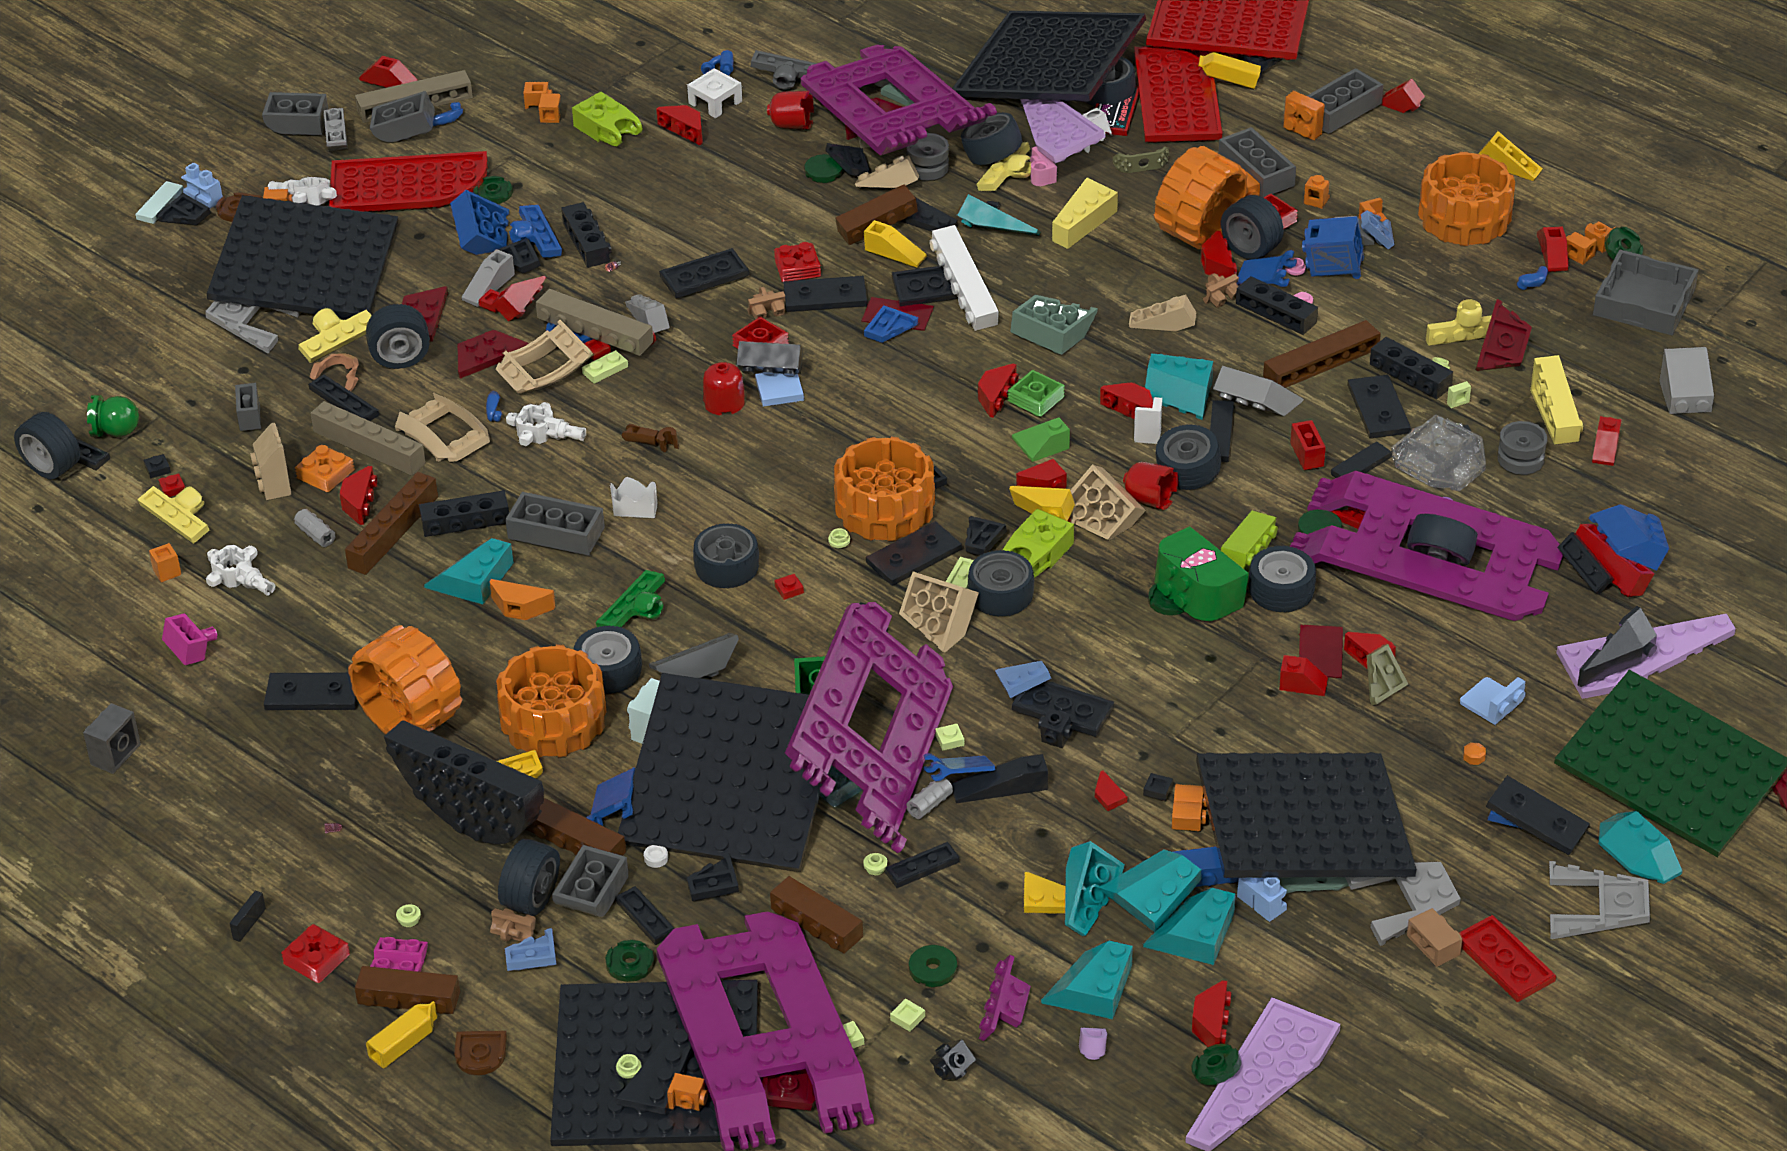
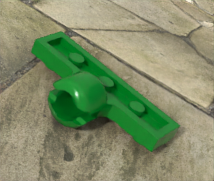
[596,570,665,627]

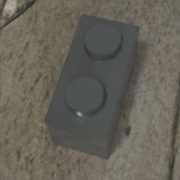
[235,383,261,431]

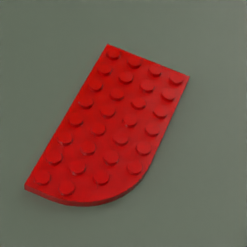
[1134,46,1222,143]
[329,151,488,212]

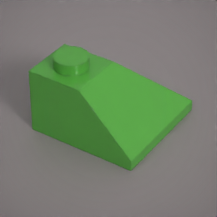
[1012,418,1070,462]

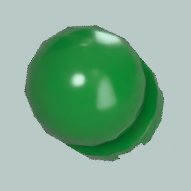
[87,395,139,437]

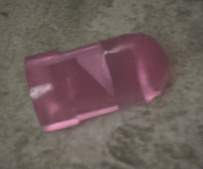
[325,823,342,833]

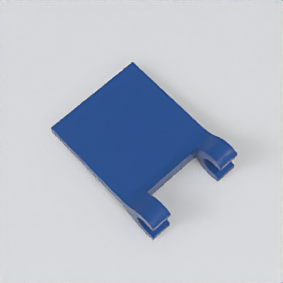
[1237,250,1297,287]
[923,753,995,781]
[585,767,635,826]

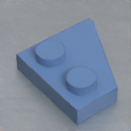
[1361,210,1394,249]
[995,661,1051,698]
[505,928,556,971]

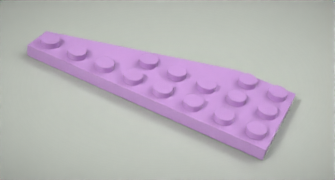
[1021,99,1106,163]
[1557,614,1736,699]
[1186,998,1341,1151]

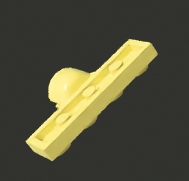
[977,142,1031,191]
[1426,299,1492,346]
[299,308,371,363]
[137,486,209,544]

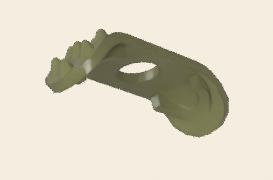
[1113,147,1169,173]

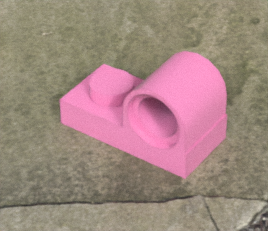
[1030,146,1057,186]

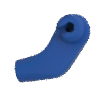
[433,102,463,126]
[1517,266,1548,290]
[486,391,502,422]

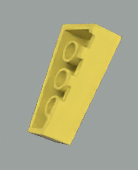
[1052,178,1118,249]
[1530,355,1583,444]

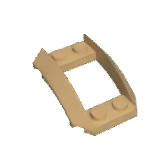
[496,320,593,394]
[395,393,490,462]

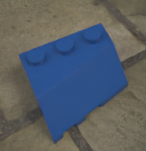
[450,190,509,255]
[1589,504,1669,571]

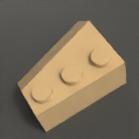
[250,423,291,500]
[899,572,979,652]

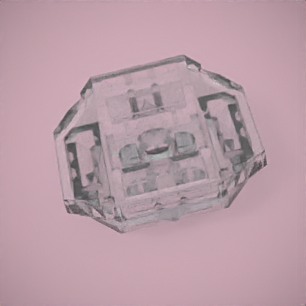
[1391,415,1486,491]

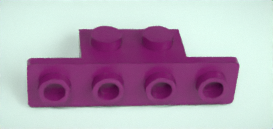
[979,955,1031,1041]

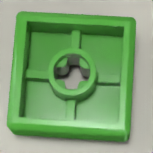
[1008,370,1065,416]

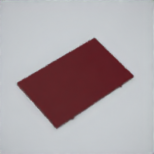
[861,297,934,331]
[1299,624,1343,678]

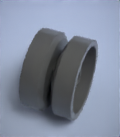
[906,133,949,180]
[1498,421,1547,474]

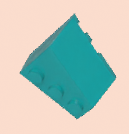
[1145,353,1213,420]
[424,538,513,604]
[1099,850,1201,932]
[1143,888,1235,965]
[1041,941,1133,1019]

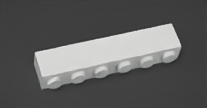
[930,225,999,331]

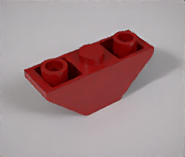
[359,56,418,88]
[656,105,702,145]
[1537,226,1568,272]
[1201,231,1237,279]
[978,364,1019,418]
[1100,382,1153,419]
[339,466,377,525]
[1192,980,1231,1047]

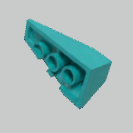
[957,194,1041,235]
[1065,841,1125,936]

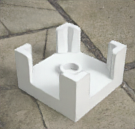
[687,68,742,118]

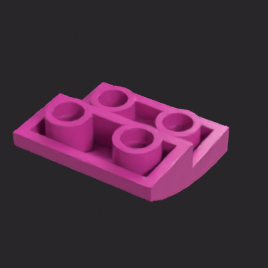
[370,937,428,972]

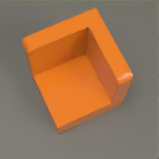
[539,93,561,123]
[1359,198,1387,222]
[149,543,181,582]

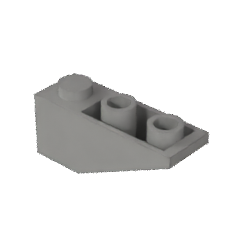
[462,249,515,307]
[625,294,670,333]

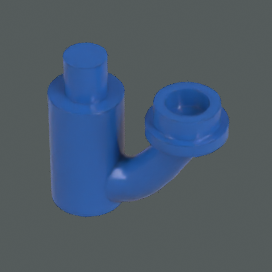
[701,50,733,76]

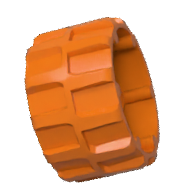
[1154,146,1248,249]
[1418,152,1515,246]
[834,437,935,542]
[348,625,462,735]
[496,644,607,758]

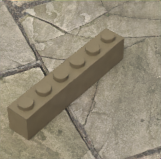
[355,70,473,123]
[536,289,653,356]
[311,401,425,475]

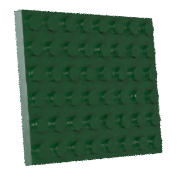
[1554,669,1787,858]

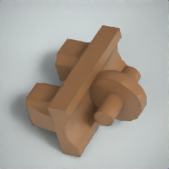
[1203,273,1239,308]
[747,287,785,319]
[490,908,536,942]

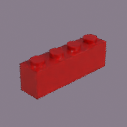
[1576,524,1655,597]

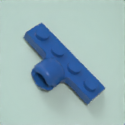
[509,205,562,258]

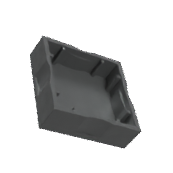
[1593,250,1699,336]

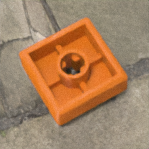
[1283,91,1325,140]
[295,445,355,492]

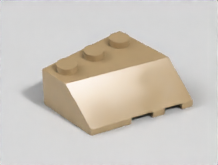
[1070,464,1146,540]

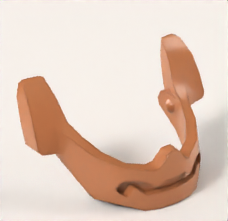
[310,353,359,391]

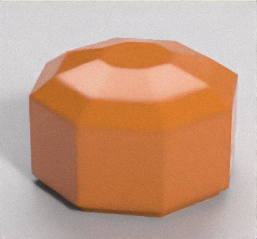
[1463,743,1486,765]

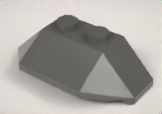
[649,633,739,678]

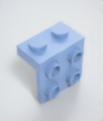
[1460,677,1525,725]

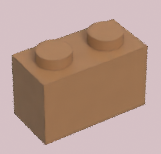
[1407,908,1462,967]

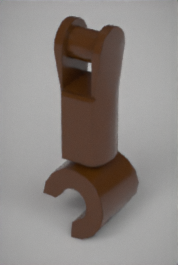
[622,423,679,452]

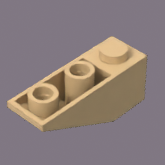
[855,155,919,188]
[1129,295,1196,331]

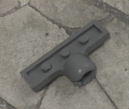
[750,50,817,90]

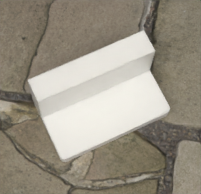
[1134,397,1162,444]

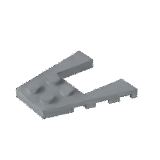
[205,301,302,353]
[1549,861,1650,939]
[1345,862,1461,946]

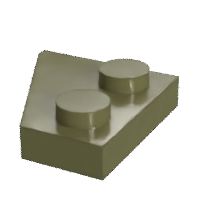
[1367,644,1408,705]

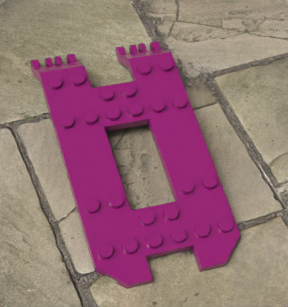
[801,45,997,156]
[1290,471,1563,621]
[785,602,953,853]
[657,912,874,1151]

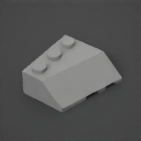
[1213,366,1304,416]

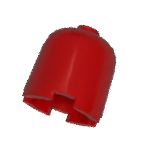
[767,91,814,129]
[703,362,745,415]
[1123,462,1178,510]

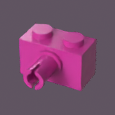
[162,613,217,665]

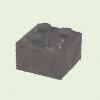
[83,703,141,774]

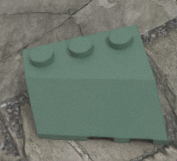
[1011,295,1098,355]

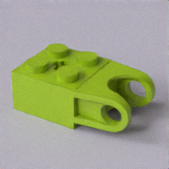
[572,92,642,146]
[1003,509,1074,578]

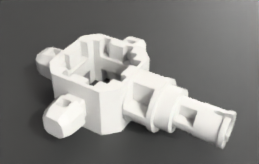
[268,177,337,205]
[506,402,586,446]
[206,545,275,596]

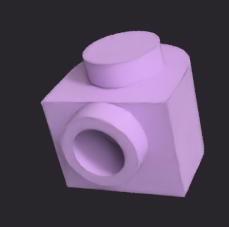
[1079,1028,1107,1060]

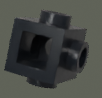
[1038,708,1073,749]
[930,1039,976,1080]

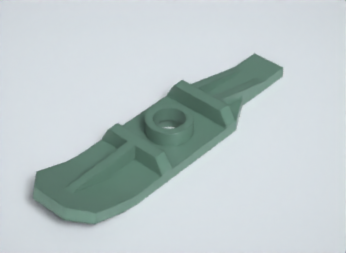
[1278,877,1349,893]

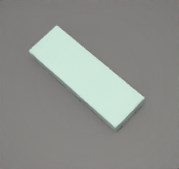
[136,181,184,224]

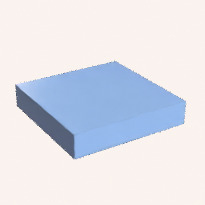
[755,373,804,406]

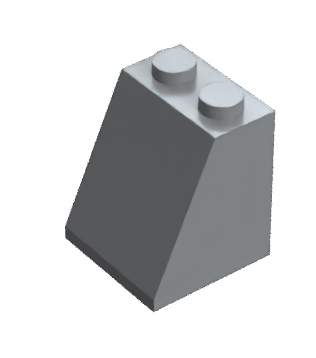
[1659,347,1714,414]

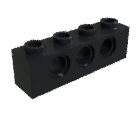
[561,202,612,268]
[1236,276,1318,335]
[1370,337,1453,400]
[419,490,509,537]

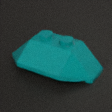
[1598,811,1682,884]

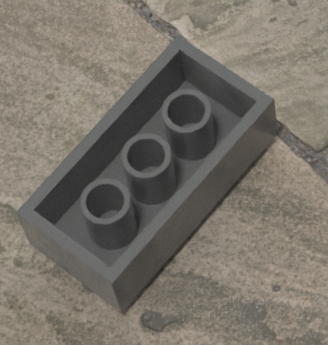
[1307,68,1384,134]
[1218,127,1296,197]
[506,492,605,555]

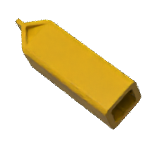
[1198,52,1261,89]
[366,1001,437,1069]

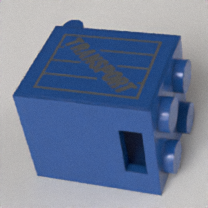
[1302,216,1364,279]

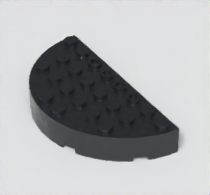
[384,720,544,844]

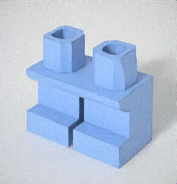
[181,163,223,209]
[1237,878,1287,922]

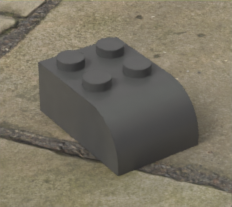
[370,91,435,142]
[262,92,328,135]
[552,845,629,917]

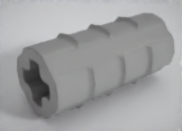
[294,509,335,547]
[907,778,953,819]

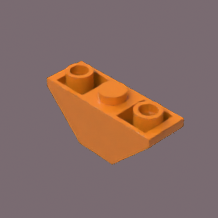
[490,579,556,620]

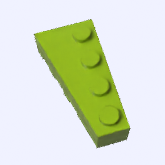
[1221,510,1278,579]

